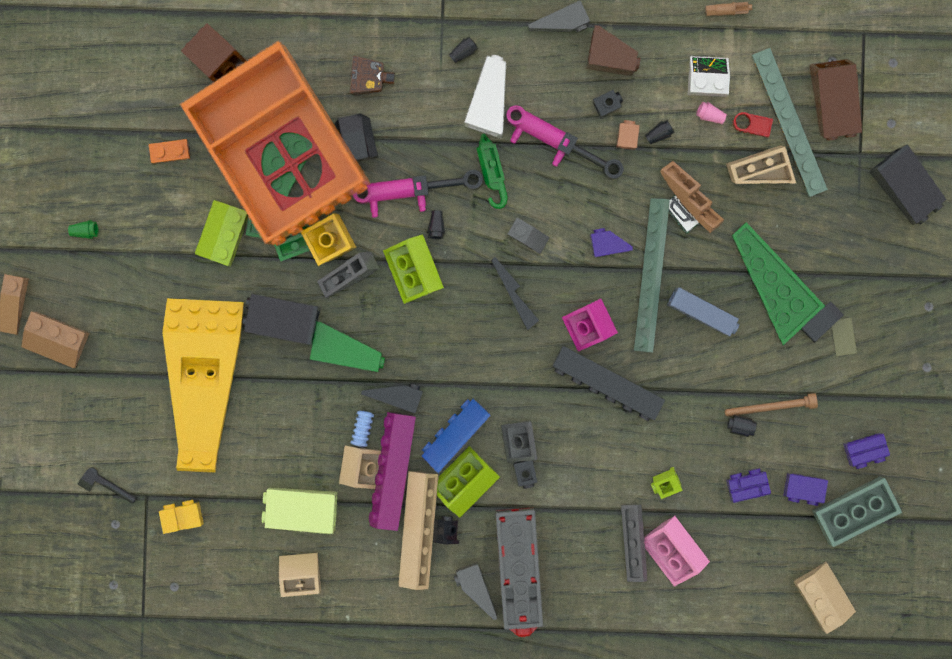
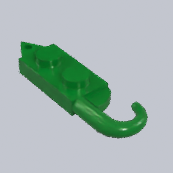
[476,133,508,209]

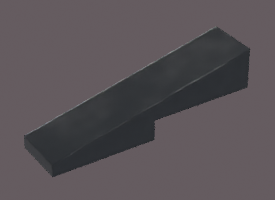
[491,257,539,330]

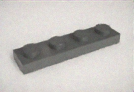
[621,504,648,582]

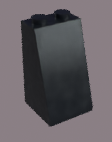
[869,144,947,225]
[242,294,321,345]

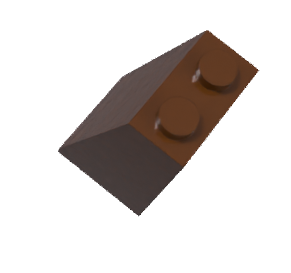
[809,59,862,140]

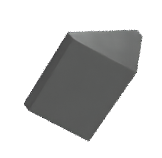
[501,420,537,463]

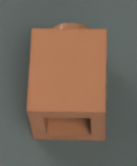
[616,120,639,150]

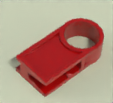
[733,112,773,138]

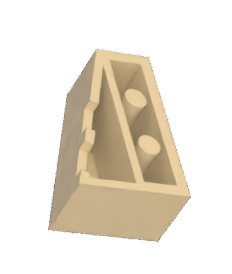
[726,145,796,184]

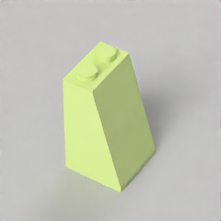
[262,488,338,534]

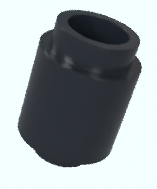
[727,415,757,437]

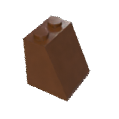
[181,23,247,82]
[586,25,640,76]

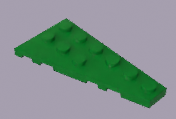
[246,133,312,238]
[731,222,825,345]

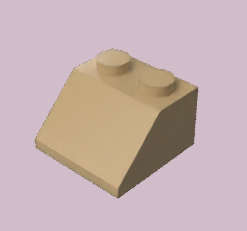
[339,446,381,489]

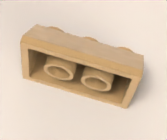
[793,562,856,634]

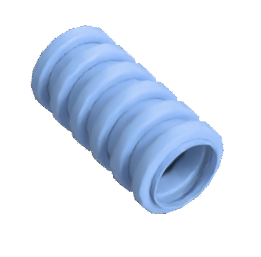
[351,410,374,447]

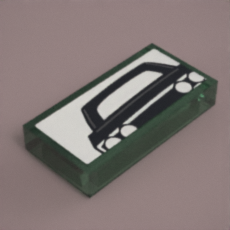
[669,195,700,234]

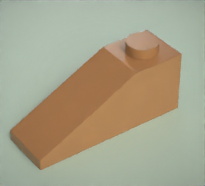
[0,274,29,335]

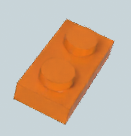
[149,139,190,164]

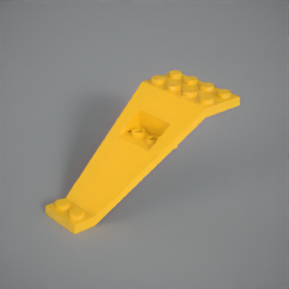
[163,298,244,473]

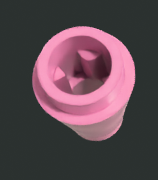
[696,102,727,124]

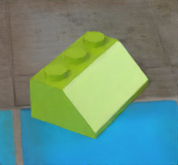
[195,200,249,267]
[383,234,444,304]
[437,446,500,518]

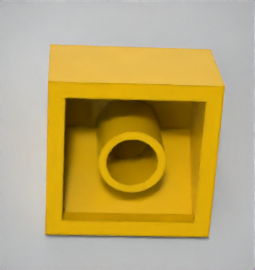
[301,214,357,266]

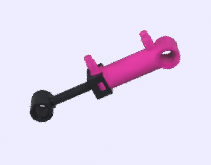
[506,105,624,180]
[353,170,483,218]

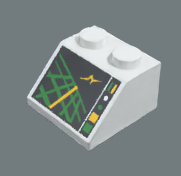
[688,56,730,97]

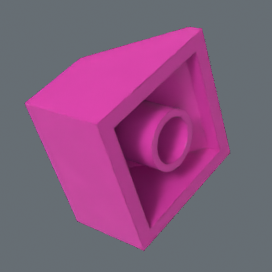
[562,299,618,352]

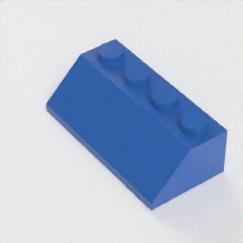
[422,399,490,473]

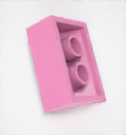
[644,516,710,586]

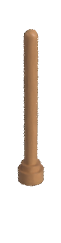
[725,393,818,416]

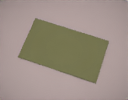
[832,318,857,357]

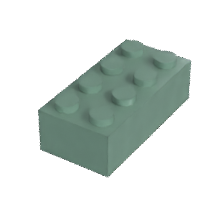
[812,476,902,547]

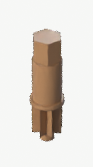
[705,2,752,16]

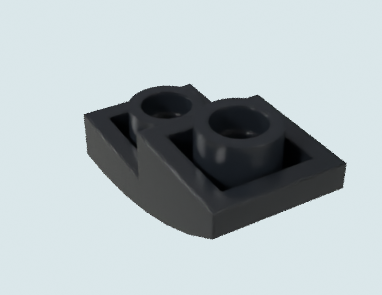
[801,301,844,343]

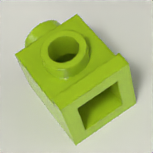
[651,467,683,499]

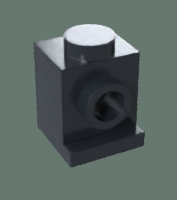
[592,90,623,119]
[513,460,537,489]
[433,516,459,545]

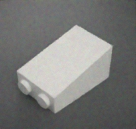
[465,55,506,139]

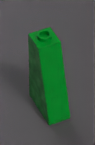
[310,322,385,372]

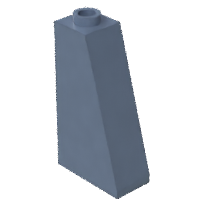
[667,288,739,336]

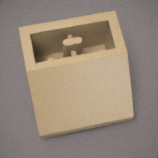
[279,552,321,597]

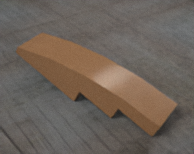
[660,161,724,233]

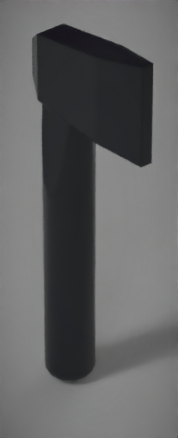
[77,467,136,504]

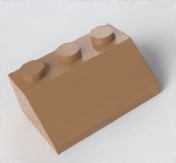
[21,311,90,369]

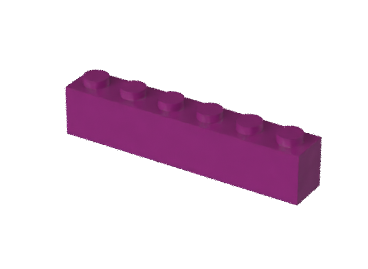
[369,412,416,531]

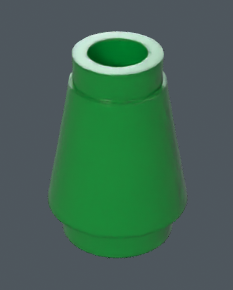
[68,220,99,239]

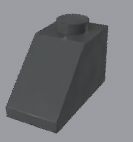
[507,218,550,254]

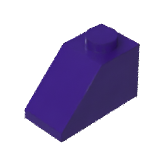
[590,228,633,258]

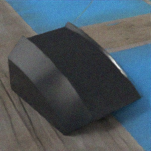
[334,113,378,161]

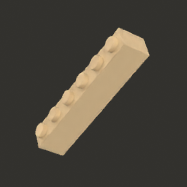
[399,471,438,590]

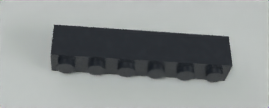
[552,346,665,422]

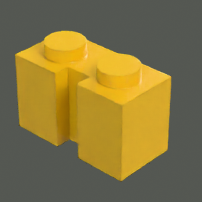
[159,500,204,534]

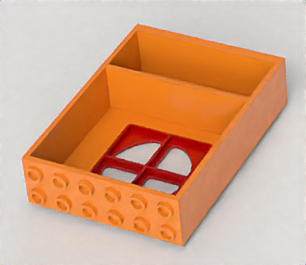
[180,41,371,246]

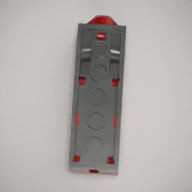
[496,508,543,637]

